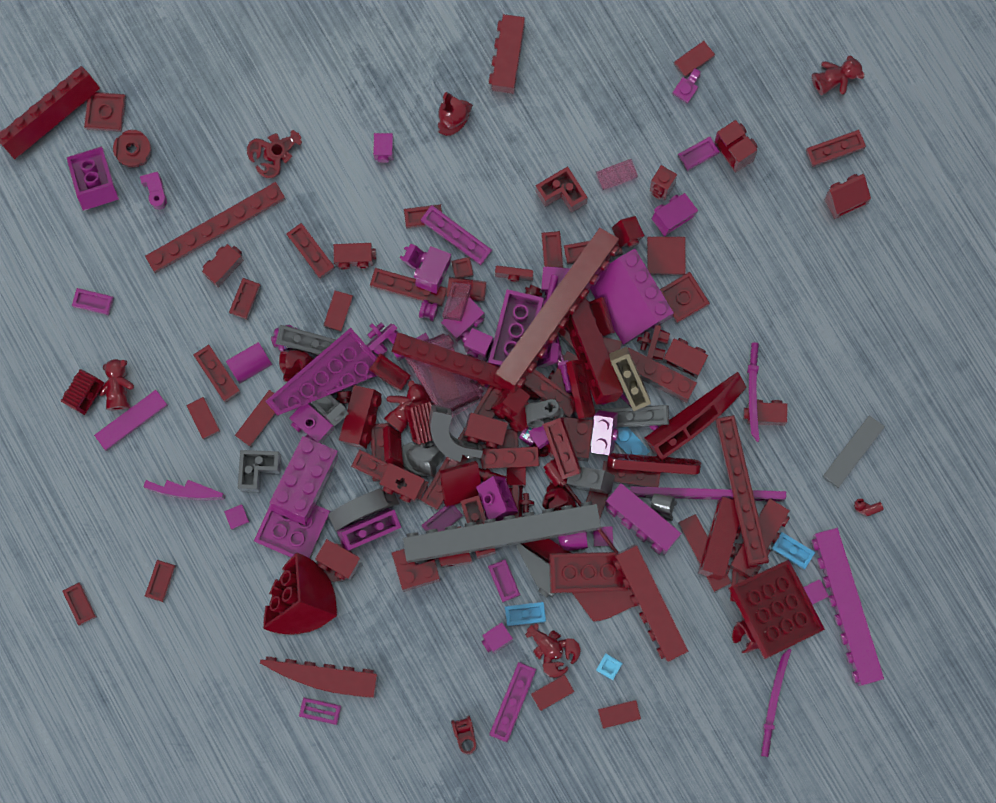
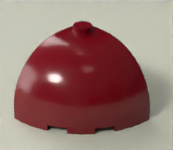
[263,553,337,635]

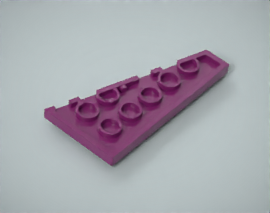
[265,328,377,416]

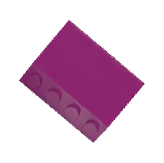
[589,249,674,346]

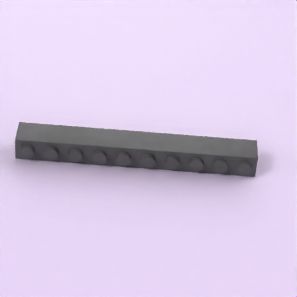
[403,502,601,563]

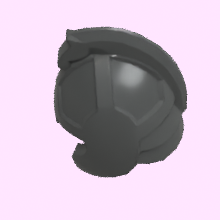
[402,442,444,477]

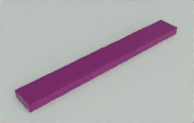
[630,486,786,502]

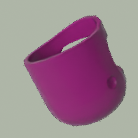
[558,532,588,551]

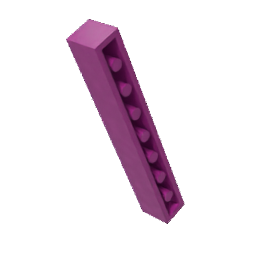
[811,527,884,686]

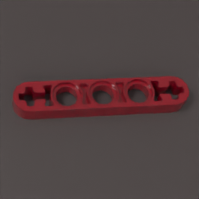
[607,453,701,475]

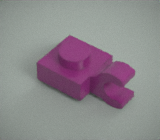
[672,68,701,104]

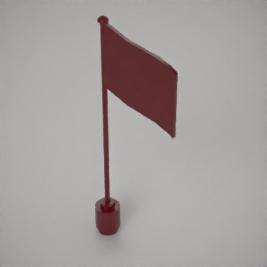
[543,458,638,621]

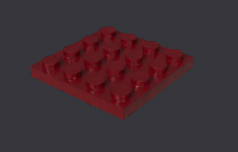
[728,560,825,659]

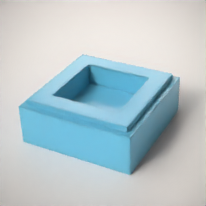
[596,653,622,680]

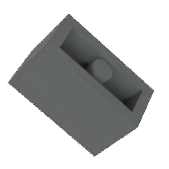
[566,466,615,494]

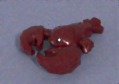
[247,130,302,178]
[525,623,581,678]

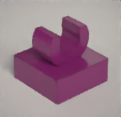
[400,244,424,269]

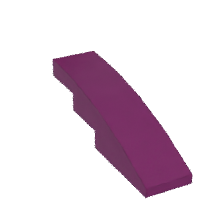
[143,480,226,501]

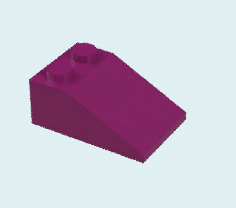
[66,146,119,211]

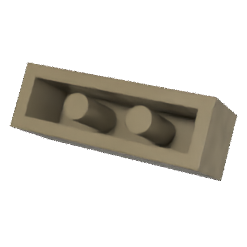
[609,346,651,411]

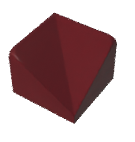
[506,467,526,487]

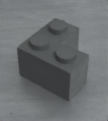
[238,450,281,492]

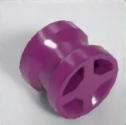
[419,300,439,322]

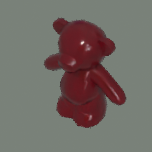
[812,55,865,95]
[99,359,134,411]
[384,380,433,433]

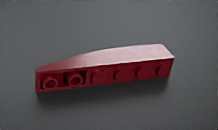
[644,372,747,460]
[260,656,378,698]

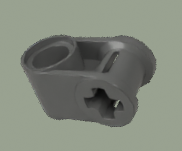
[525,399,564,428]
[651,493,677,521]

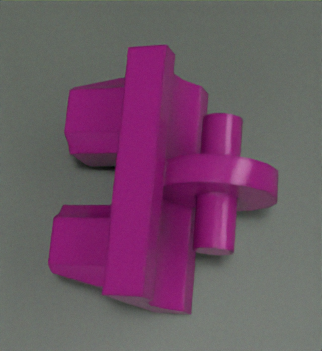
[366,323,397,355]

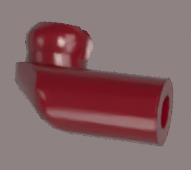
[854,499,884,516]

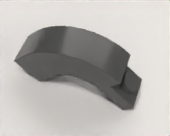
[311,395,348,427]
[429,405,483,462]
[328,488,399,532]

